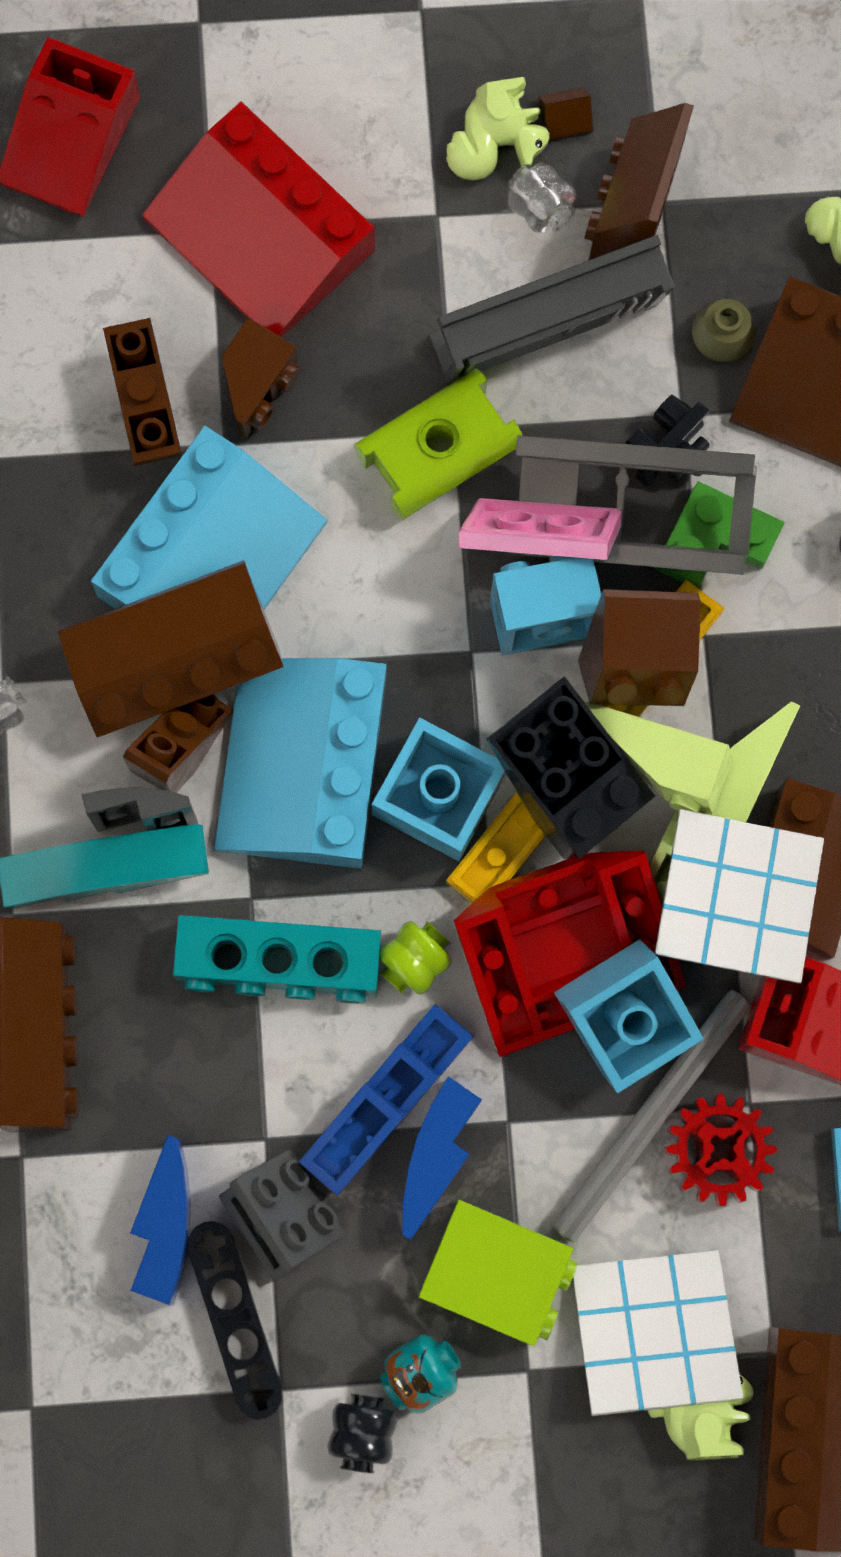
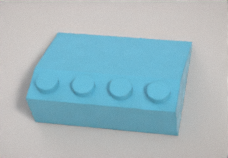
[91,426,327,610]
[214,658,387,869]

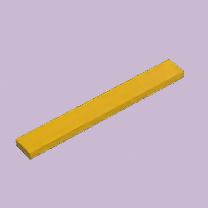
[446,580,725,903]

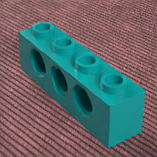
[173,915,381,1004]

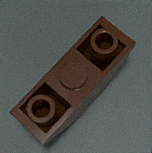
[103,318,182,466]
[123,694,233,793]

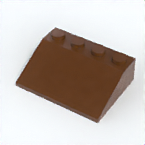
[729,276,841,467]

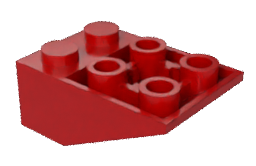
[0,37,140,218]
[737,957,841,1085]

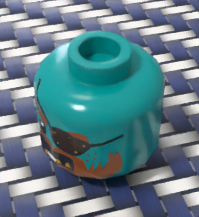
[380,1334,461,1414]

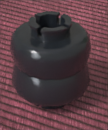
[327,1394,397,1474]

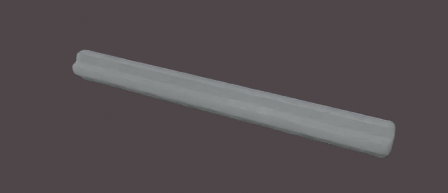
[553,990,751,1243]

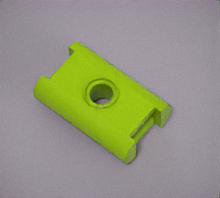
[354,368,523,520]

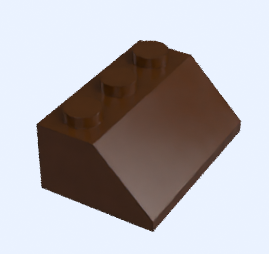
[584,103,694,260]
[767,778,841,958]

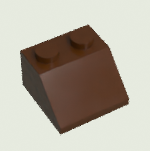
[578,589,701,706]

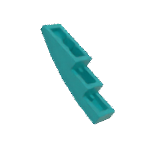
[0,824,209,909]

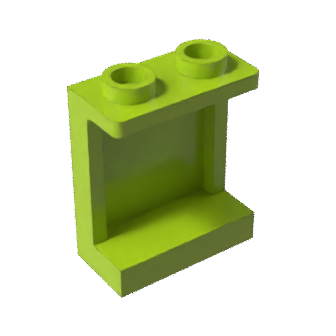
[418,1200,578,1347]

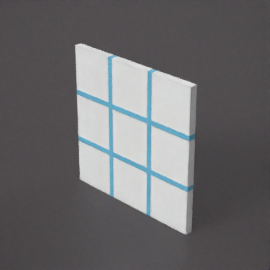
[654,809,824,983]
[573,1250,743,1416]

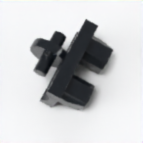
[625,394,710,487]

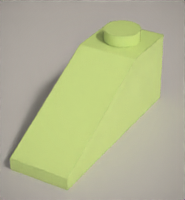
[585,701,733,815]
[698,701,800,822]

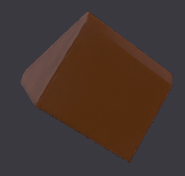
[538,87,593,141]

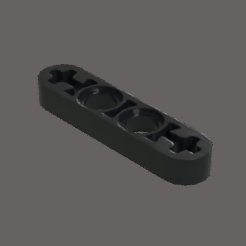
[187,1221,283,1419]

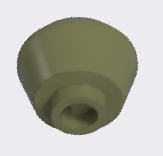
[692,299,757,362]

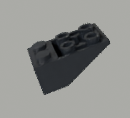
[486,676,655,859]

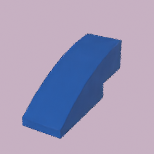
[402,1076,482,1241]
[130,1135,191,1305]

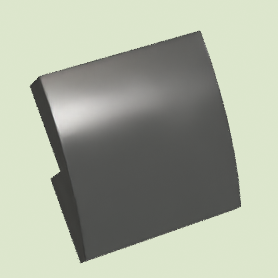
[81,787,198,832]

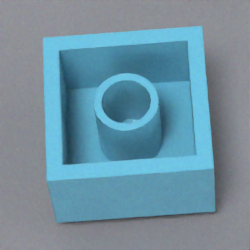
[490,556,601,656]
[371,717,506,862]
[554,939,704,1093]

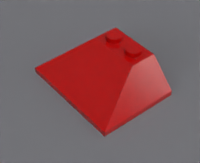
[453,851,687,1057]

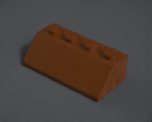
[58,560,284,738]
[0,917,79,1133]
[754,1327,841,1552]

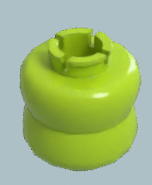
[379,921,452,995]

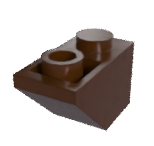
[222,318,300,441]

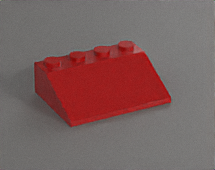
[142,101,375,338]

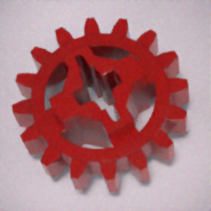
[664,1094,777,1206]

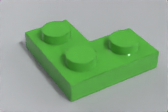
[655,481,785,589]

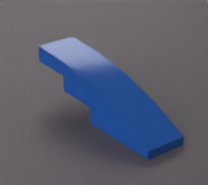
[299,1003,474,1196]

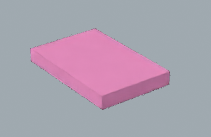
[458,498,622,560]

